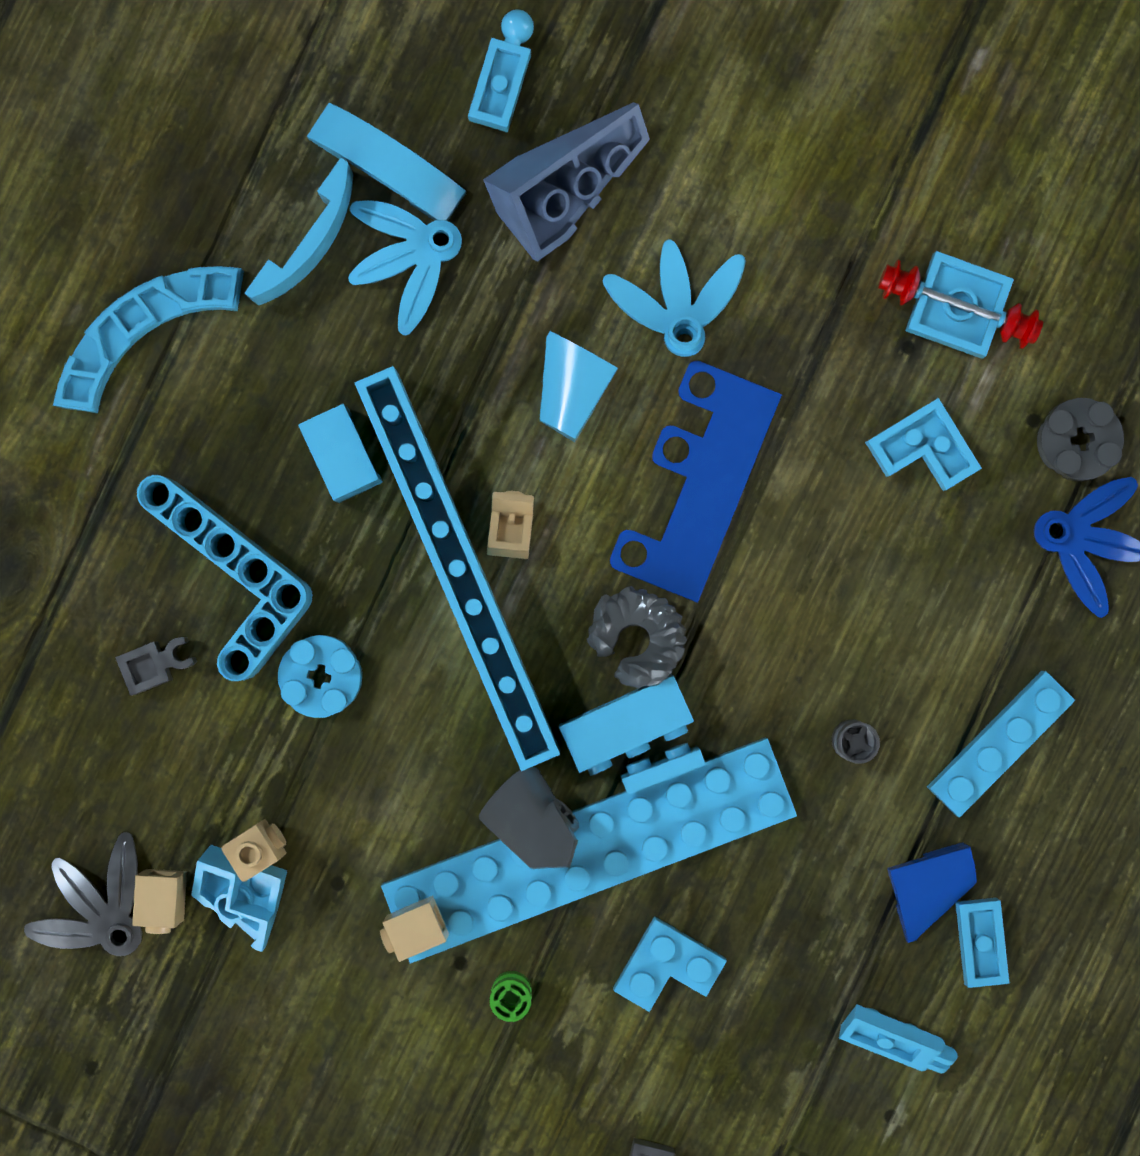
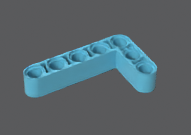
[137,475,313,681]

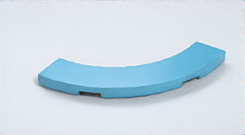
[53,266,244,413]

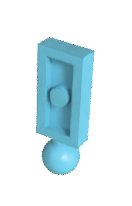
[468,9,534,132]

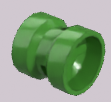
[490,971,532,1022]

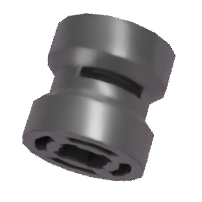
[832,719,880,764]

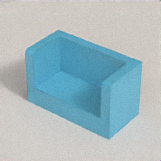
[298,403,383,503]

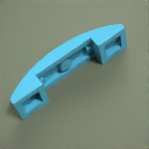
[307,103,466,221]
[245,158,353,305]

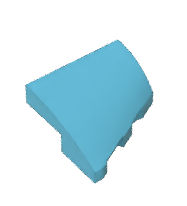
[540,331,618,442]
[191,845,287,952]

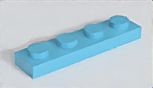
[927,671,1075,818]

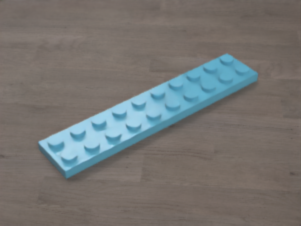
[381,737,797,964]

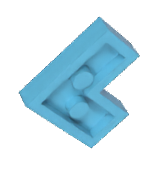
[865,398,982,491]
[613,916,727,1012]

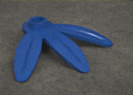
[1034,477,1140,618]

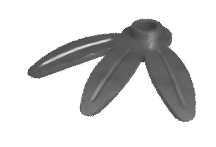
[24,832,142,956]

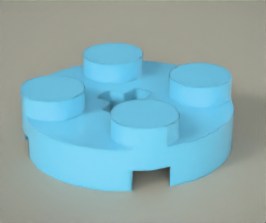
[278,635,362,718]

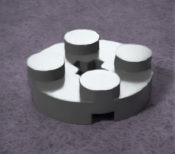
[1037,398,1124,481]

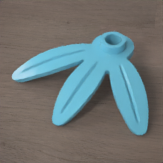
[348,201,462,335]
[603,239,746,357]

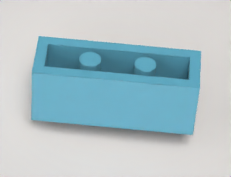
[559,674,694,775]

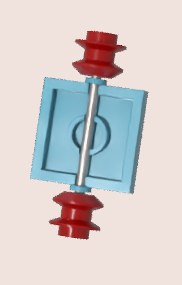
[878,251,1043,359]

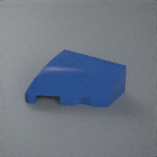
[887,842,977,943]

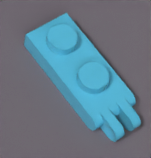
[839,1004,958,1073]

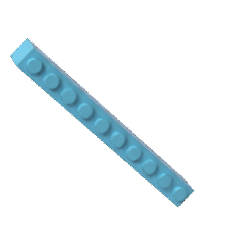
[354,366,560,771]

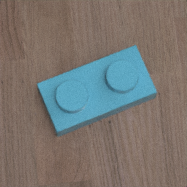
[620,743,706,795]
[956,898,1010,988]

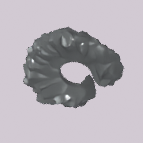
[587,586,687,689]

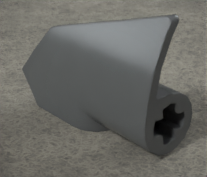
[479,767,579,869]

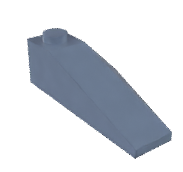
[483,102,650,262]

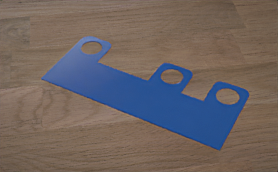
[610,361,782,603]

